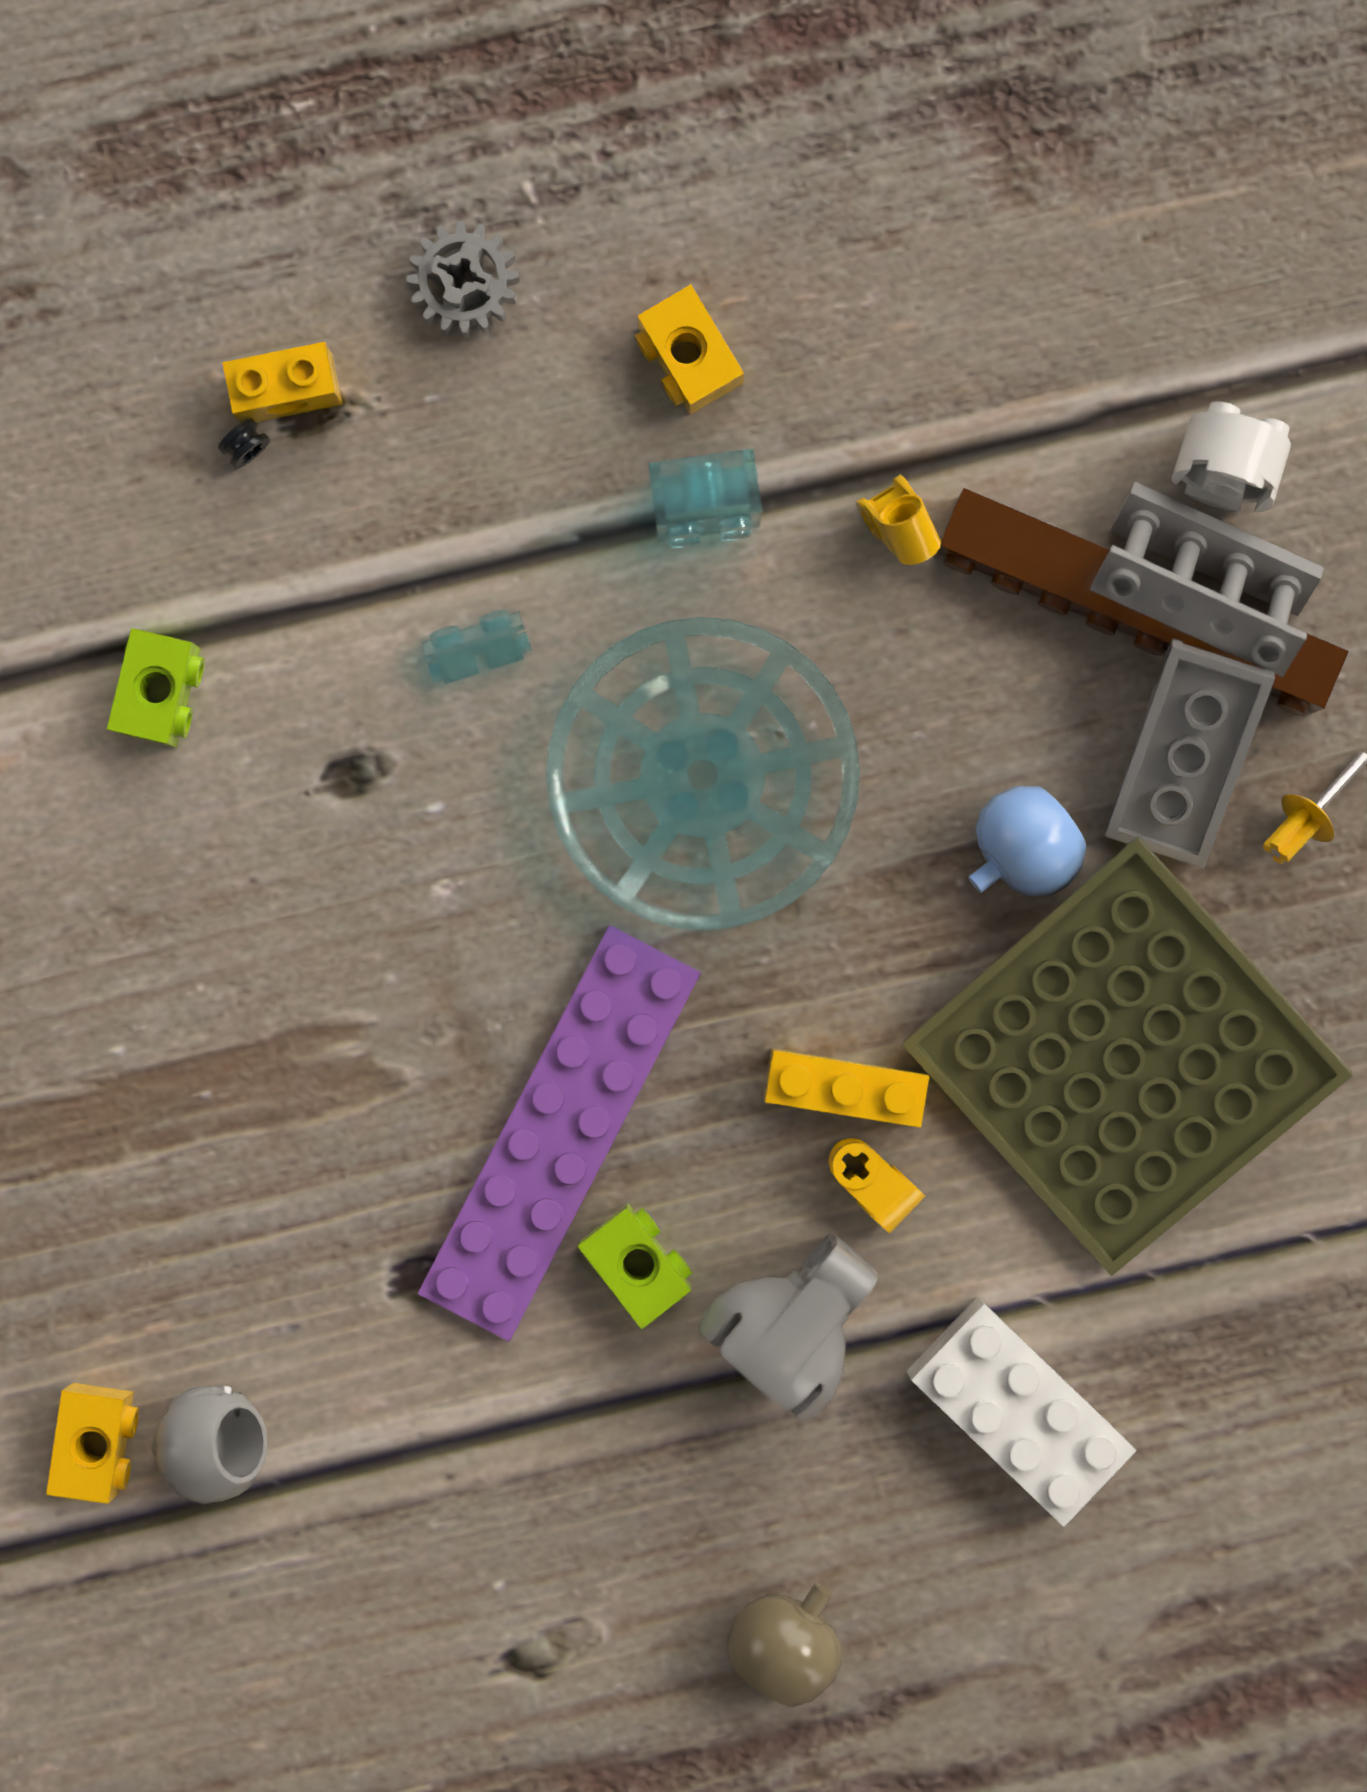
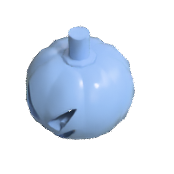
[968,786,1086,897]

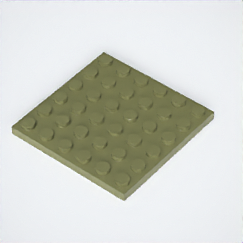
[902,836,1353,1276]

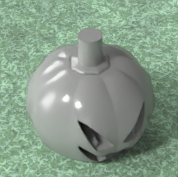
[151,1385,267,1504]

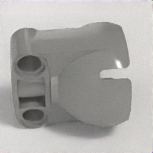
[698,1233,878,1422]

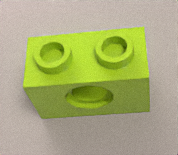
[107,628,205,748]
[578,1204,693,1330]

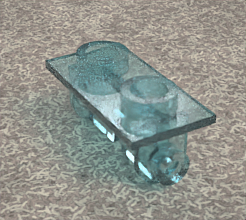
[422,610,532,684]

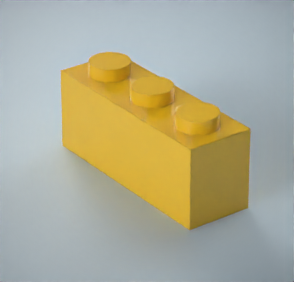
[763,1049,929,1128]

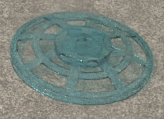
[546,617,860,931]

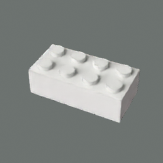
[906,1297,1137,1527]

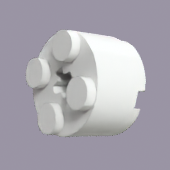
[1172,401,1291,512]

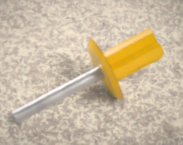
[1263,752,1367,864]

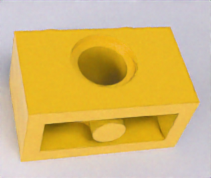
[634,284,744,415]
[222,341,343,423]
[46,1383,139,1504]

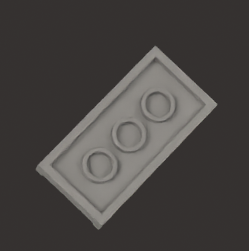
[1105,638,1275,868]

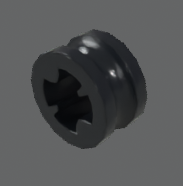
[218,418,270,469]

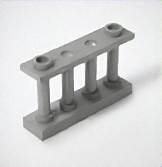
[1090,482,1324,677]

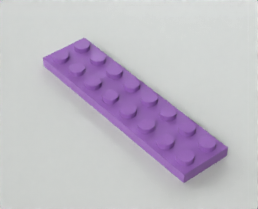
[418,925,701,1342]

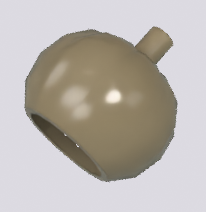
[727,1583,842,1707]

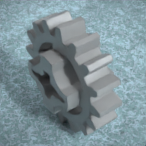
[406,221,520,338]

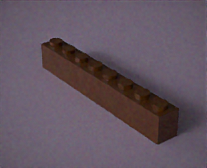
[937,488,1349,717]

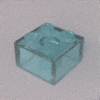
[648,449,762,548]

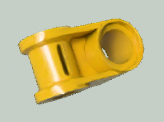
[855,474,941,565]
[828,1137,925,1234]

